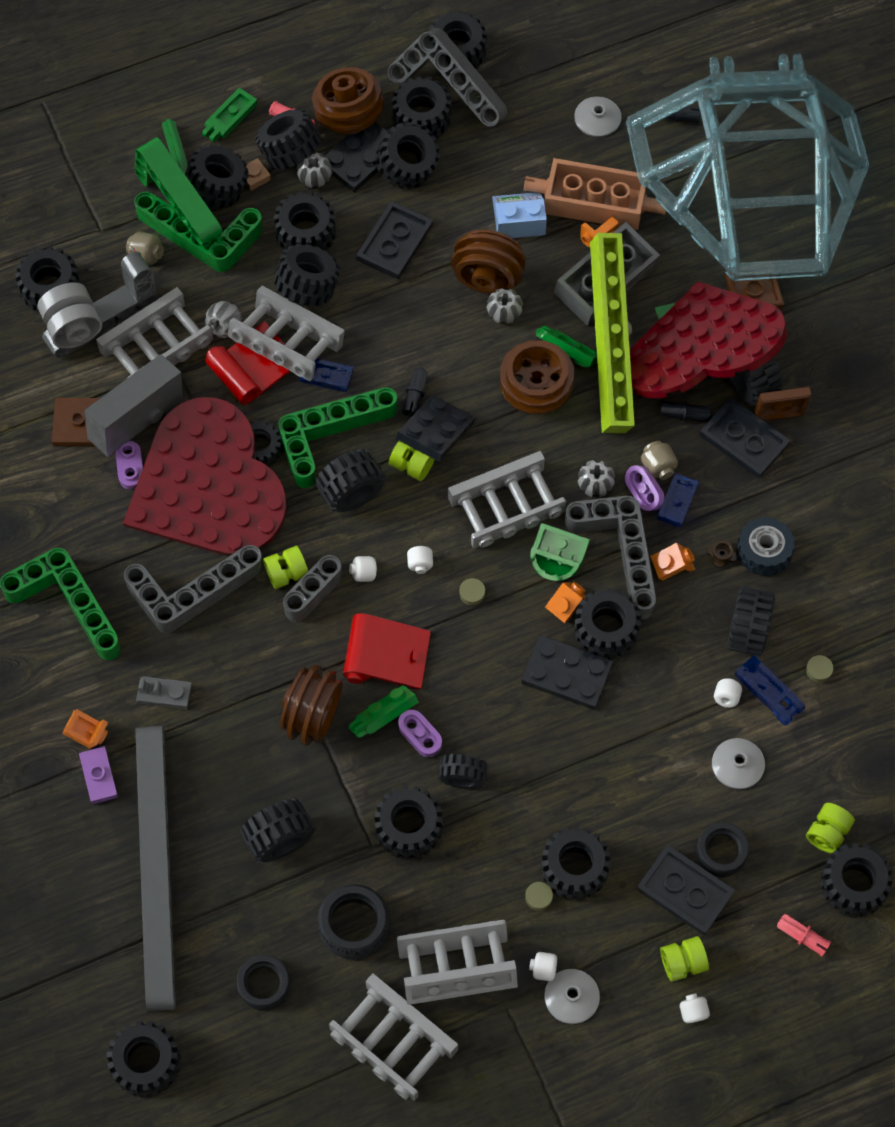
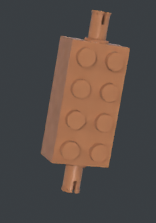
[524,158,668,230]

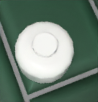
[407,546,433,574]
[349,556,377,582]
[714,678,742,708]
[529,952,557,981]
[680,993,710,1023]

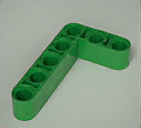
[135,137,223,246]
[134,192,263,272]
[278,387,398,488]
[0,548,121,660]

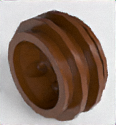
[312,67,384,134]
[451,229,526,294]
[500,340,574,414]
[280,665,343,746]

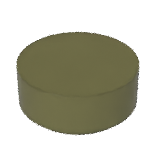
[459,578,485,605]
[806,655,833,683]
[525,882,553,911]

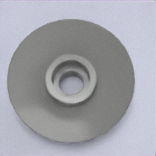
[574,97,621,137]
[712,738,765,789]
[544,969,600,1024]

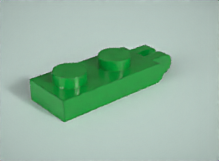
[202,88,258,142]
[536,326,597,367]
[349,685,419,738]

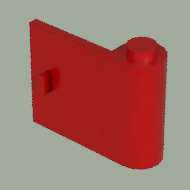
[205,321,291,405]
[343,614,431,690]

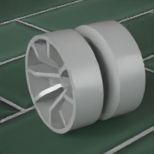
[37,283,102,348]

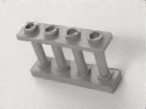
[228,286,345,381]
[96,287,213,378]
[448,451,566,548]
[397,920,518,1005]
[329,974,458,1101]

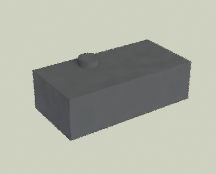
[553,222,660,326]
[84,354,183,457]

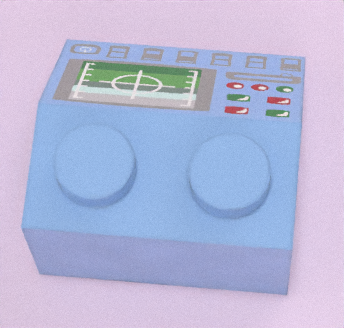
[492,192,547,238]

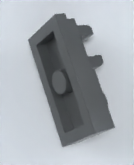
[136,676,193,710]

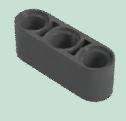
[283,555,342,622]

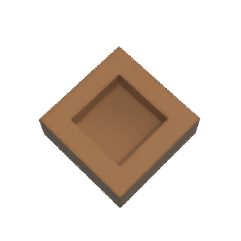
[246,158,271,191]

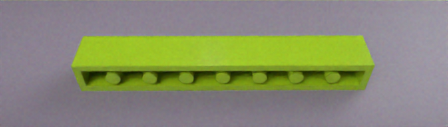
[590,233,634,433]

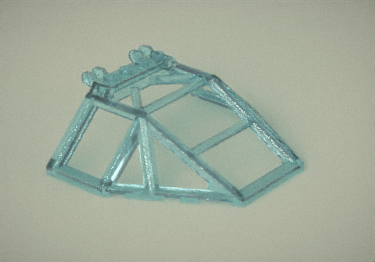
[626,54,869,281]

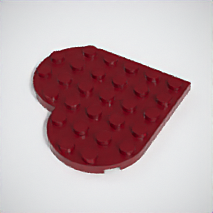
[629,282,788,398]
[123,397,287,556]

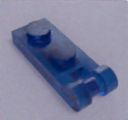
[735,655,805,726]

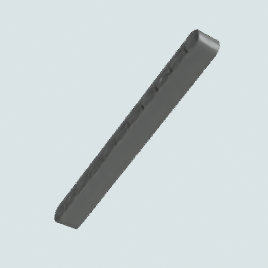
[136,725,176,1012]

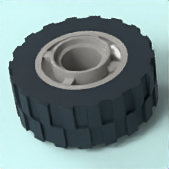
[737,517,795,576]

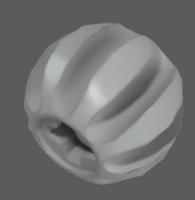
[297,152,332,188]
[486,288,523,324]
[205,301,242,338]
[578,460,615,497]

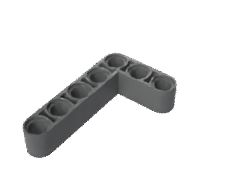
[388,28,508,127]
[42,252,158,358]
[565,496,656,620]
[124,545,263,633]

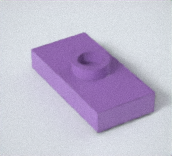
[79,746,118,805]

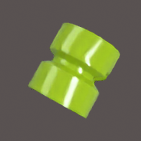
[389,441,435,481]
[263,545,308,590]
[806,803,855,854]
[660,936,709,982]

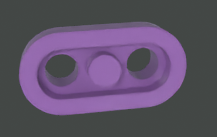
[116,441,143,490]
[625,465,664,511]
[398,710,442,757]

